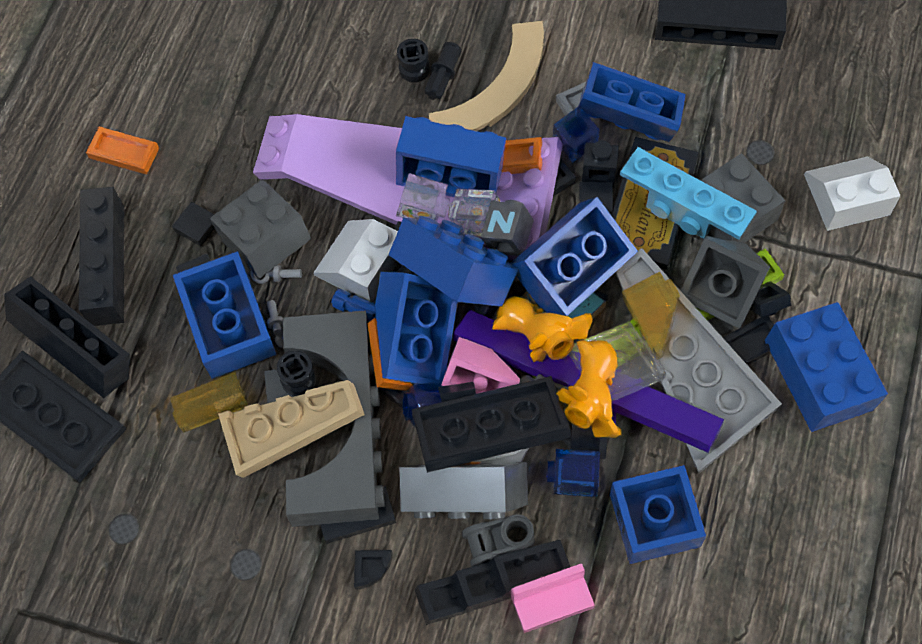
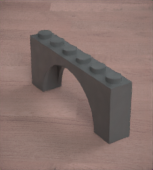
[283,310,385,527]

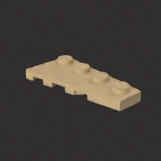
[218,380,365,478]

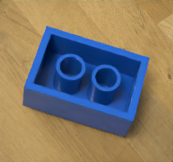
[396,116,506,205]
[510,197,638,316]
[388,216,518,306]
[173,251,277,379]
[764,302,888,432]

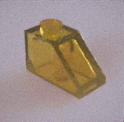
[622,272,680,360]

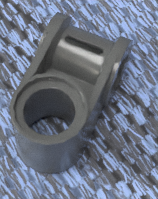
[462,514,535,567]

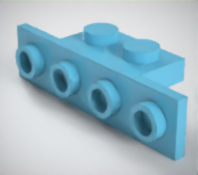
[620,147,757,240]

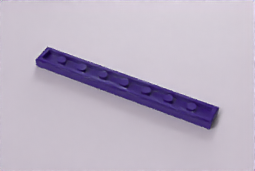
[453,310,724,453]

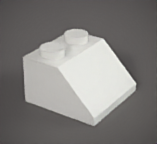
[804,156,900,231]
[314,219,398,302]

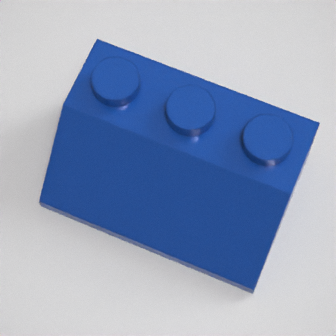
[577,62,686,142]

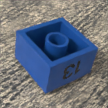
[610,465,706,564]

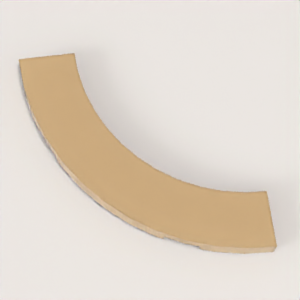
[429,21,544,131]

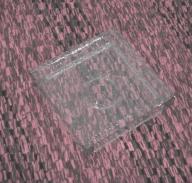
[569,321,666,401]

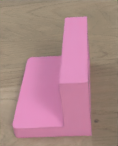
[511,564,595,633]

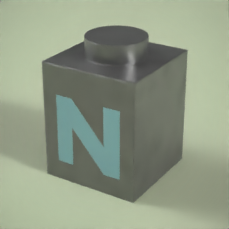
[481,200,534,256]

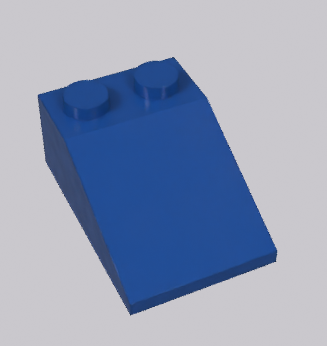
[375,272,458,387]

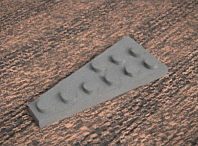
[616,248,782,474]

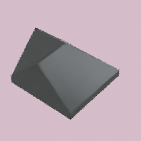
[681,236,770,329]

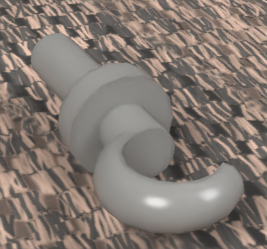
[250,265,302,284]
[267,300,284,348]

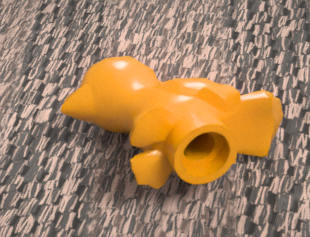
[492,296,592,362]
[556,340,622,438]

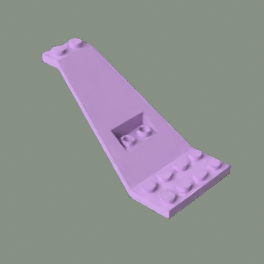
[253,114,563,260]

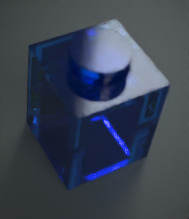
[553,105,600,162]
[547,449,600,497]

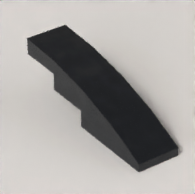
[415,540,571,625]

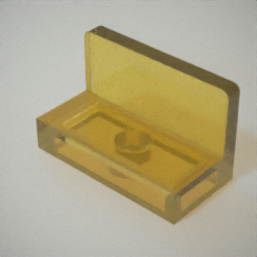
[170,372,249,433]

